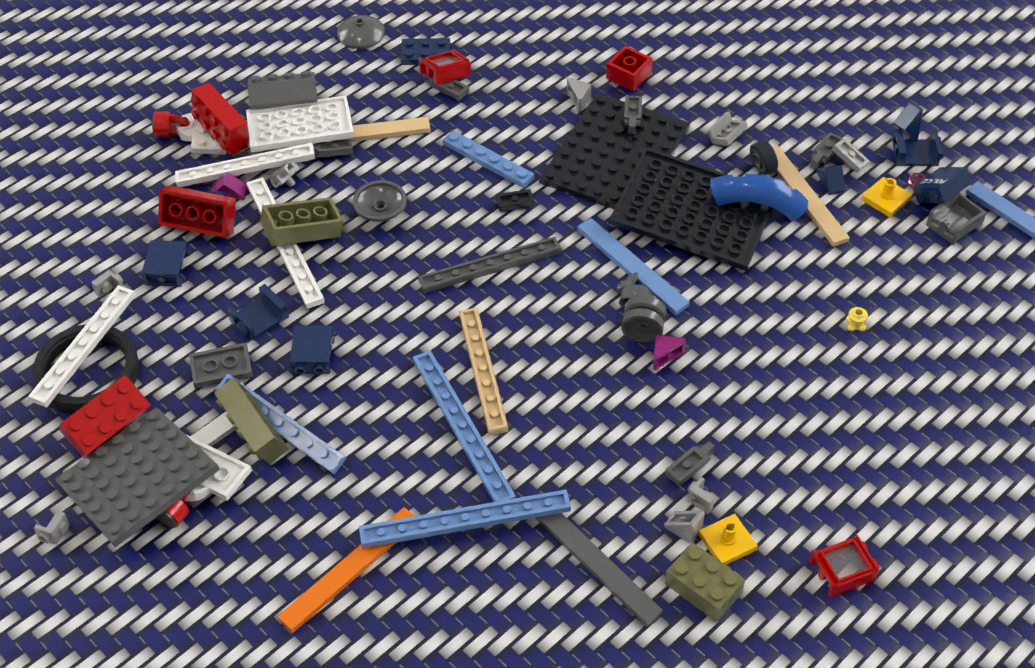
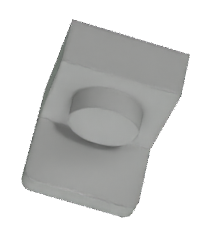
[91,270,124,298]
[688,477,715,514]

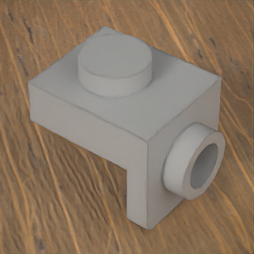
[34,511,70,545]

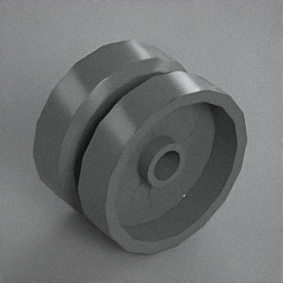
[621,295,666,343]

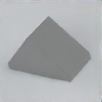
[567,78,591,112]
[664,510,705,544]

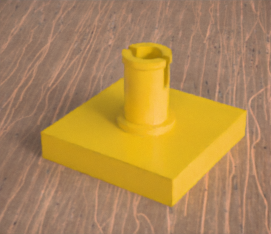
[861,177,912,218]
[698,514,758,565]

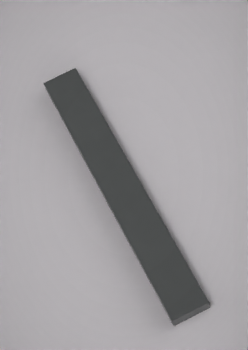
[418,236,562,293]
[535,513,663,627]

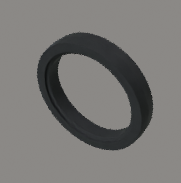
[33,324,139,414]

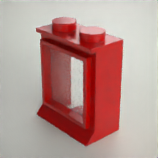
[419,49,471,85]
[809,534,879,597]

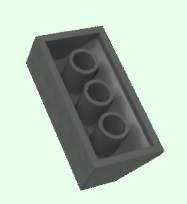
[247,71,317,109]

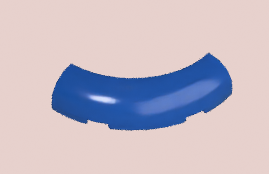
[711,174,808,222]

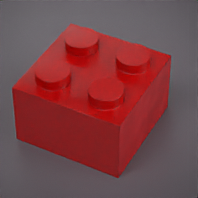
[606,46,653,91]

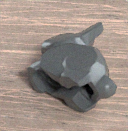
[616,272,656,307]

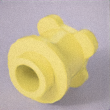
[846,307,868,331]

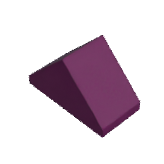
[210,172,248,200]
[653,335,686,371]

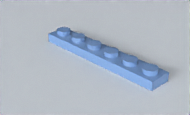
[442,130,534,188]

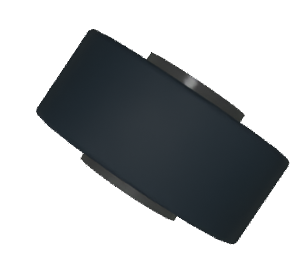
[750,139,778,175]

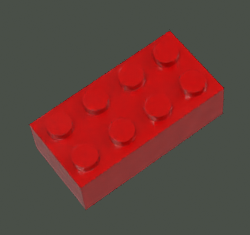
[191,83,248,155]
[158,185,236,238]
[58,375,151,458]

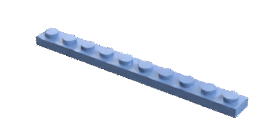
[413,350,516,502]
[359,489,571,548]

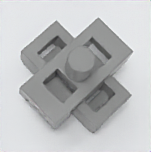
[269,161,299,188]

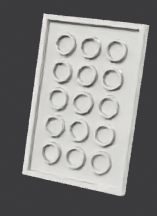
[246,95,354,152]

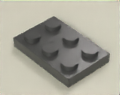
[189,342,253,389]

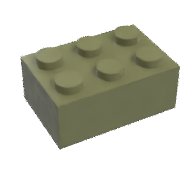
[665,543,745,622]

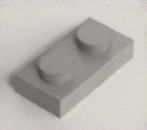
[832,138,870,173]

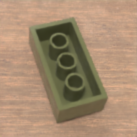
[260,197,344,246]
[214,378,289,464]

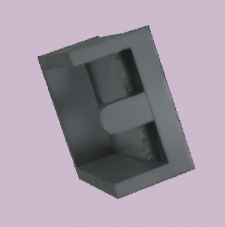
[926,193,987,246]

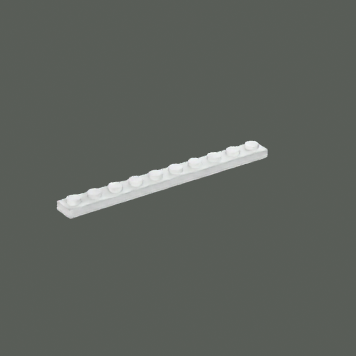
[246,177,325,309]

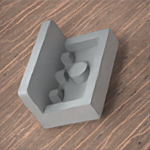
[708,112,748,146]

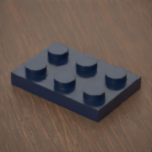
[401,38,451,65]

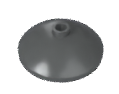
[337,15,385,49]
[353,180,407,222]

